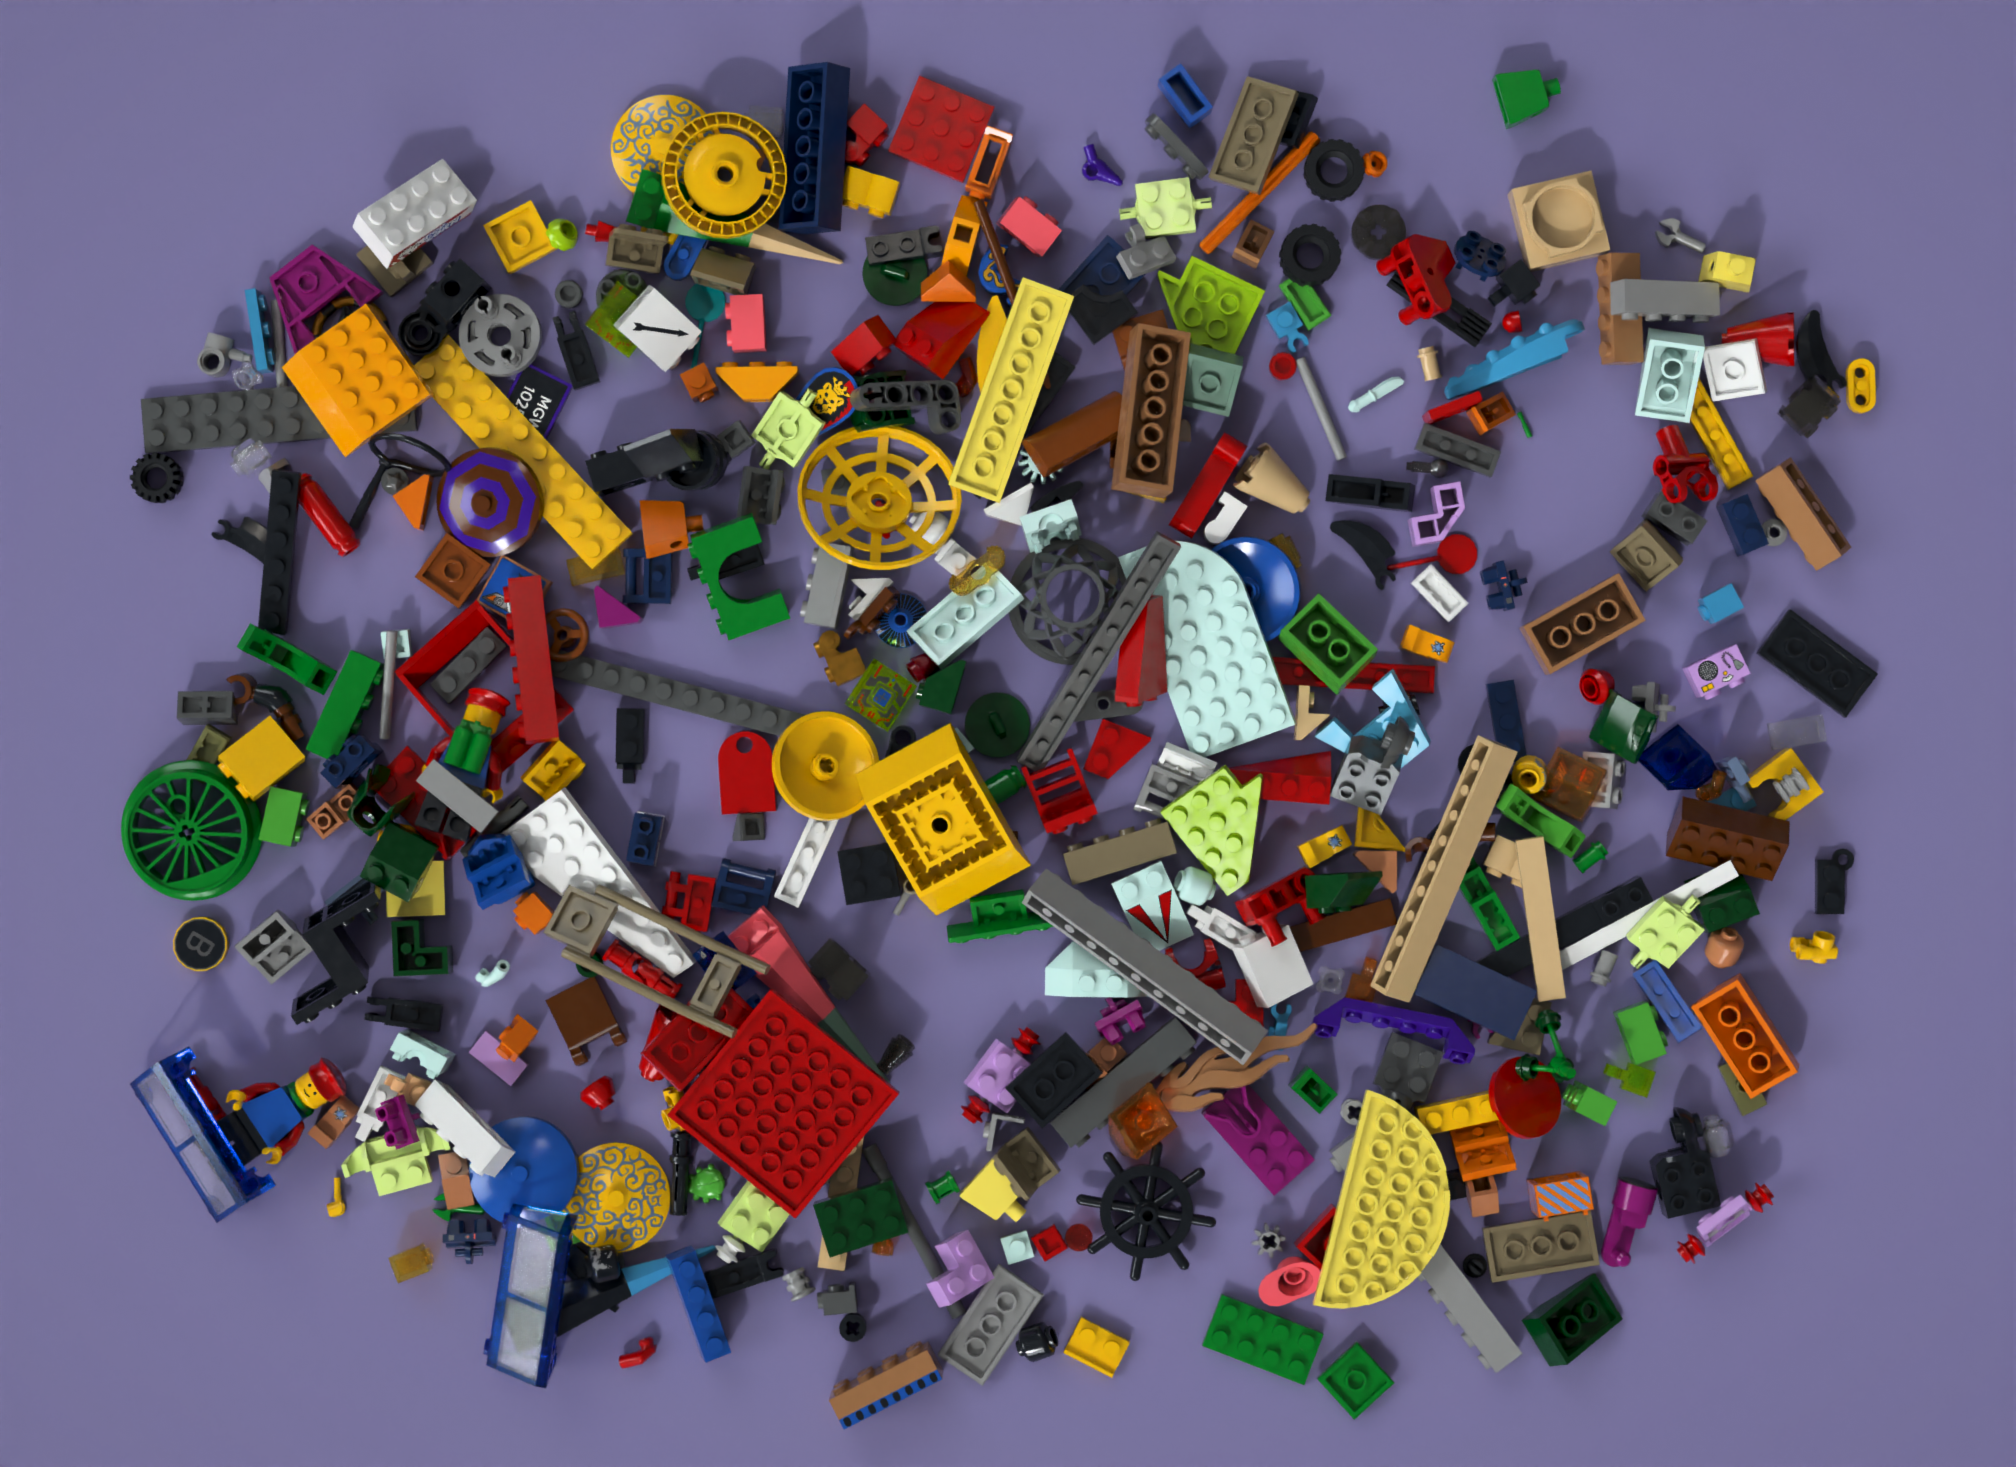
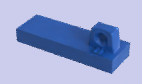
[1632,960,1702,1044]

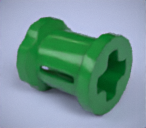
[925,1170,960,1204]

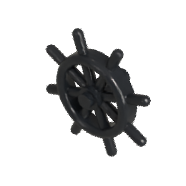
[1076,1141,1216,1281]

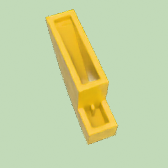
[977,295,1007,393]

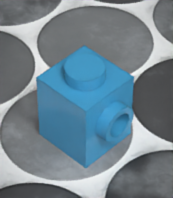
[1697,583,1744,624]

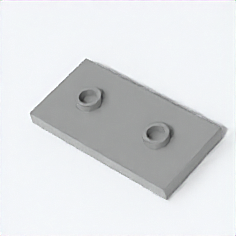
[937,1264,1044,1386]

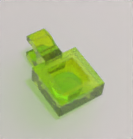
[1603,1062,1656,1098]

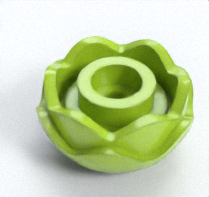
[546,219,578,251]

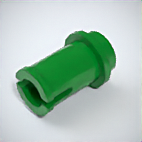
[1572,841,1609,874]

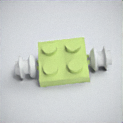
[715,1180,790,1264]

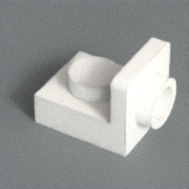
[934,538,977,581]

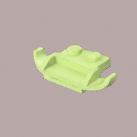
[341,1125,450,1196]

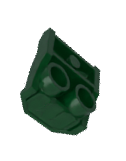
[851,370,915,433]
[1589,689,1659,764]

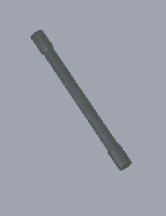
[862,1143,966,1319]

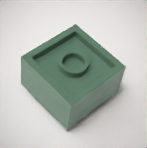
[1183,343,1244,417]

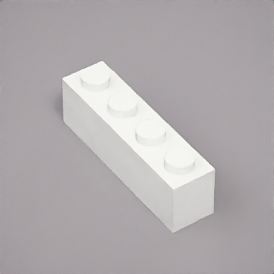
[414,1080,515,1177]

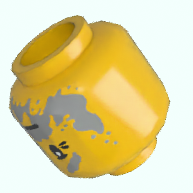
[1511,755,1548,794]

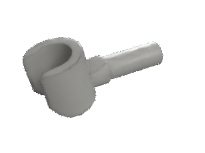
[893,879,916,916]

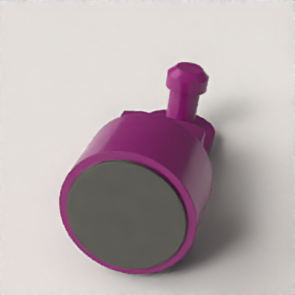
[1601,1177,1658,1267]

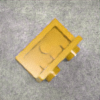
[520,739,586,801]

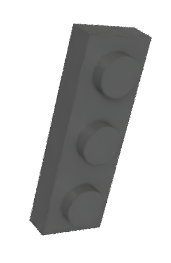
[1414,423,1501,478]
[430,627,508,704]

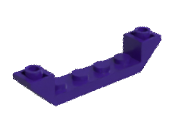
[1310,997,1475,1064]

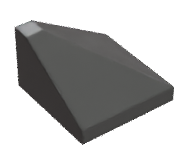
[732,812,765,841]

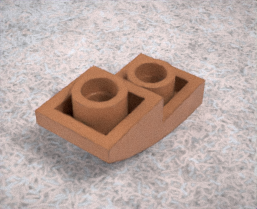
[306,783,357,840]

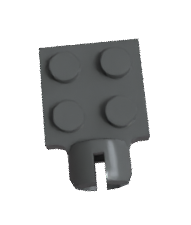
[1372,1032,1443,1112]

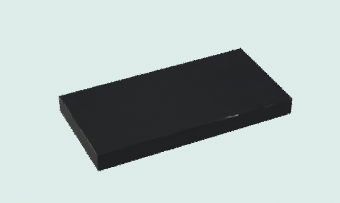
[1756,609,1878,718]

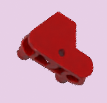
[1376,234,1456,325]
[1234,866,1325,947]

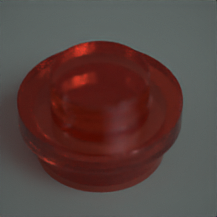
[1065,1224,1092,1251]

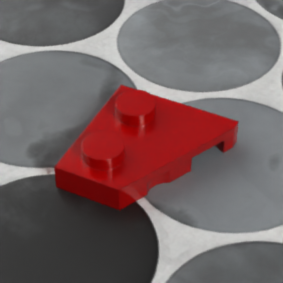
[1083,719,1151,779]

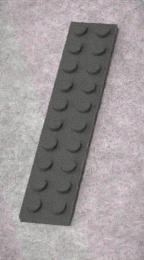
[141,386,418,454]

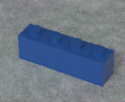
[665,1245,731,1363]

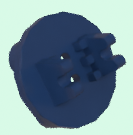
[1454,231,1506,282]

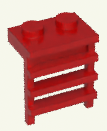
[1021,747,1098,834]

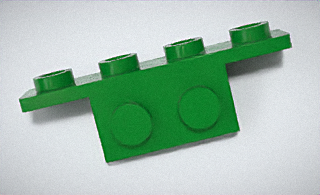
[947,889,1054,943]

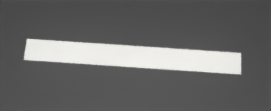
[1559,860,1739,970]

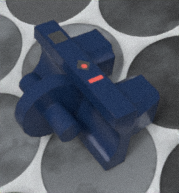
[1480,560,1528,611]
[443,1219,496,1264]

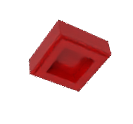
[1031,1224,1068,1262]

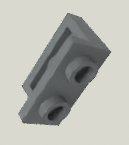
[736,466,785,525]

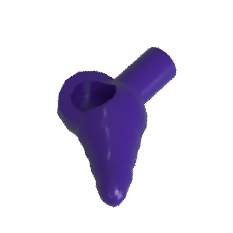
[1082,144,1123,186]

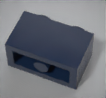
[1716,494,1769,557]

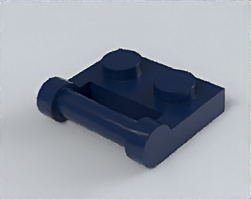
[622,549,672,604]
[711,858,776,915]

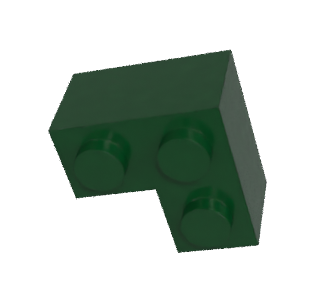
[391,919,453,976]

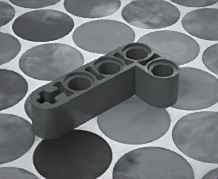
[850,380,961,435]

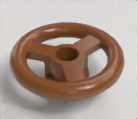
[545,608,589,662]

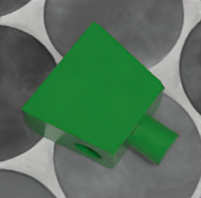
[1492,70,1561,129]

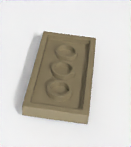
[1208,76,1299,195]
[1482,1210,1600,1283]

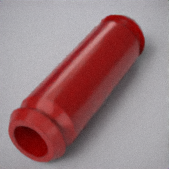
[299,473,360,557]

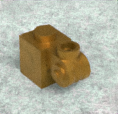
[813,630,868,686]

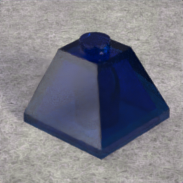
[1638,724,1719,791]

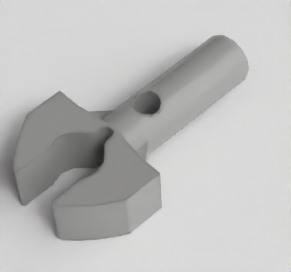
[1655,218,1706,253]

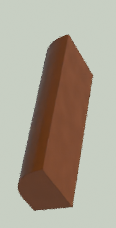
[1022,391,1122,478]

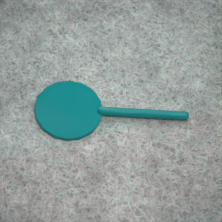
[685,284,725,368]

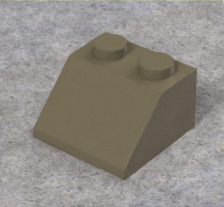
[690,246,756,295]

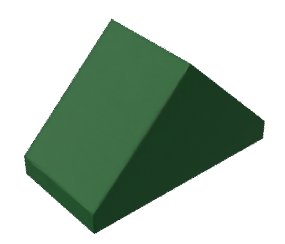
[1288,1065,1338,1114]

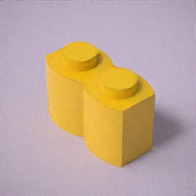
[842,166,900,218]

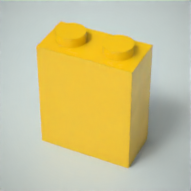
[217,716,305,802]

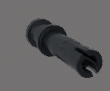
[669,1131,695,1216]

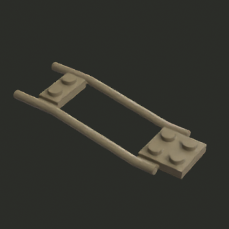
[543,884,771,1038]

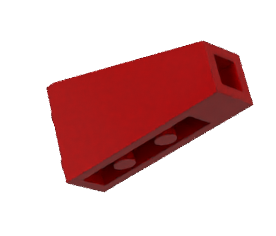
[1115,595,1167,707]

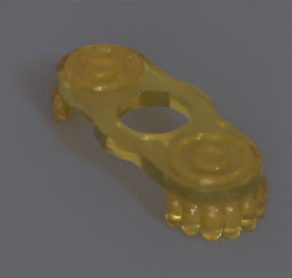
[948,545,1006,596]

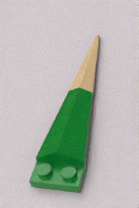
[625,169,843,264]

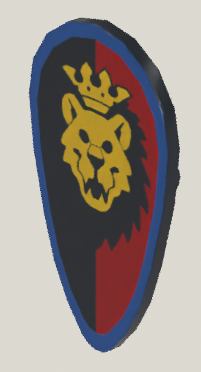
[795,367,859,436]

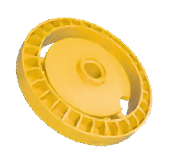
[661,112,787,239]

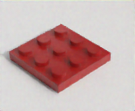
[888,76,995,183]

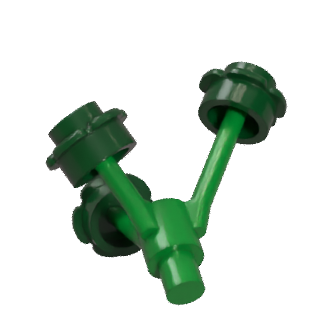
[1515,1009,1576,1083]

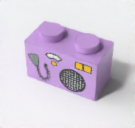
[1682,644,1751,700]

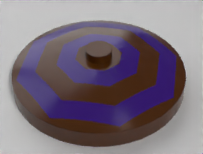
[436,447,544,557]

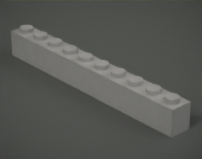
[1022,869,1268,1065]
[1329,1131,1523,1373]

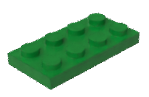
[1202,1293,1324,1385]

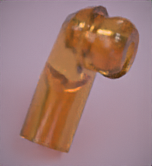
[1695,770,1727,802]

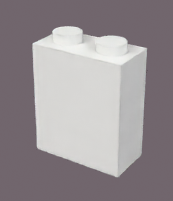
[1232,924,1313,1008]

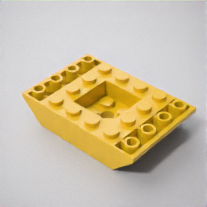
[855,722,1031,916]

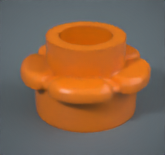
[1363,151,1387,178]

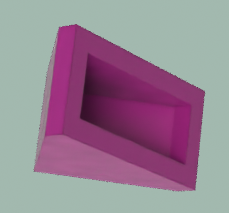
[594,585,643,629]

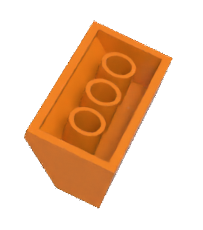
[1691,973,1800,1099]

